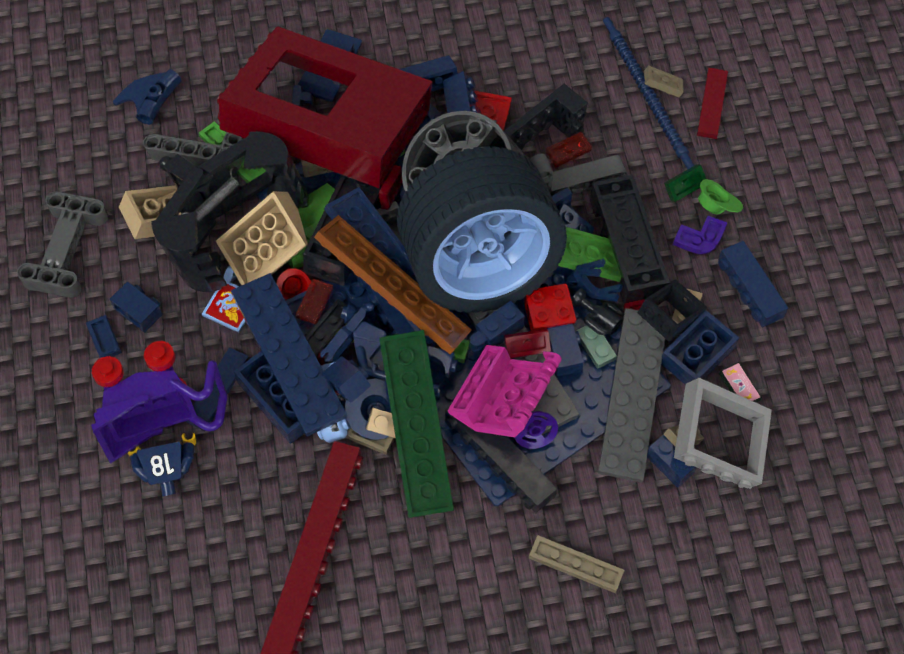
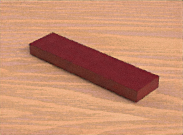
[697,68,728,139]

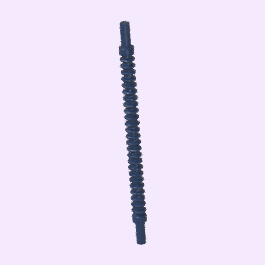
[603,17,694,169]

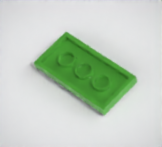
[558,227,621,282]

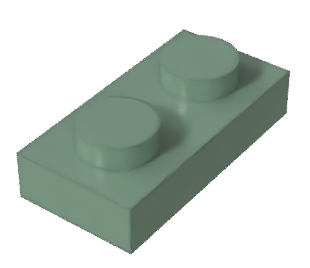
[576,326,617,369]

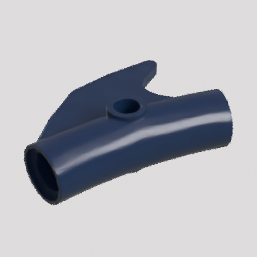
[113,69,182,125]

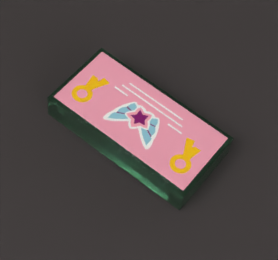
[719,362,762,403]

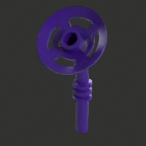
[514,411,558,449]

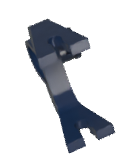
[565,259,623,302]

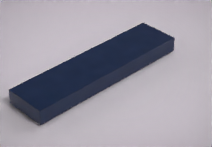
[186,347,249,431]

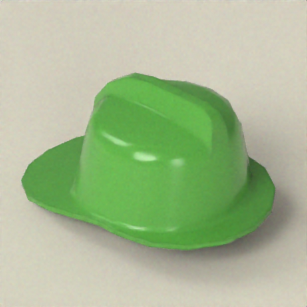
[698,179,743,214]

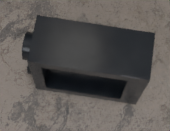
[638,280,708,342]

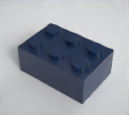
[661,310,740,385]

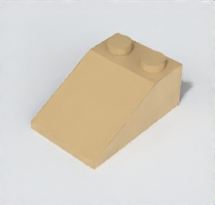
[119,186,181,239]

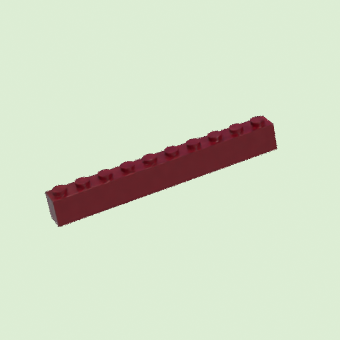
[260,441,364,654]

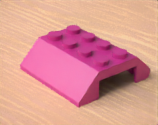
[448,345,562,437]

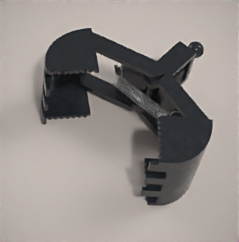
[151,131,309,292]

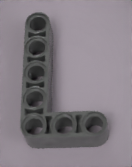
[143,132,245,170]
[530,154,628,196]

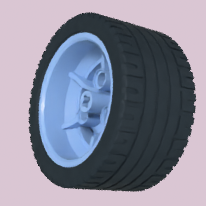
[397,146,567,313]

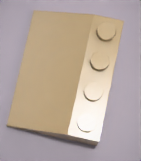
[216,191,308,285]

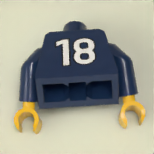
[128,433,196,496]

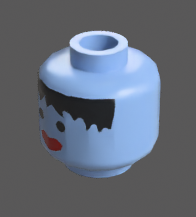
[317,418,351,443]

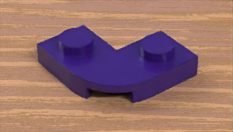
[673,216,727,254]

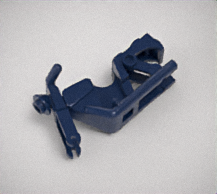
[320,302,458,398]

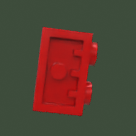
[524,284,576,331]

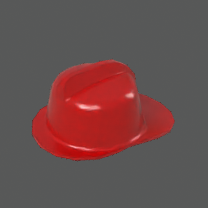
[276,268,316,301]

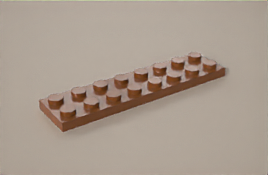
[314,215,471,355]

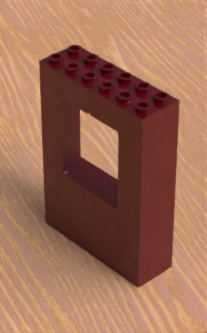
[217,26,433,188]

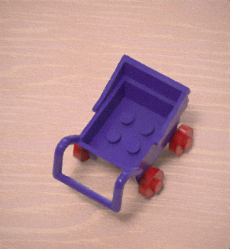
[91,341,228,464]

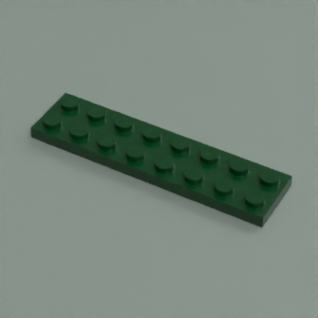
[379,330,454,518]

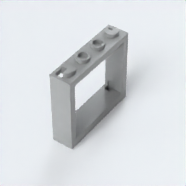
[674,378,772,489]

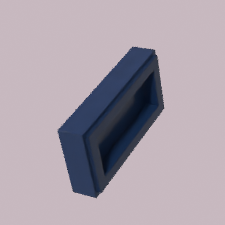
[86,315,122,358]

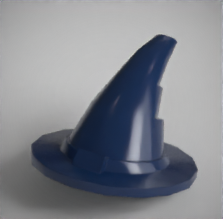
[344,378,391,440]

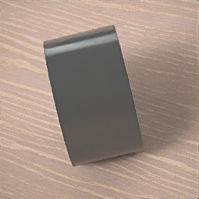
[402,111,525,191]

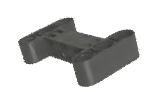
[17,192,108,298]

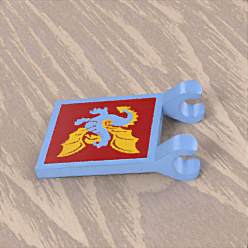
[202,266,246,333]

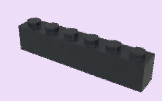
[445,405,557,513]

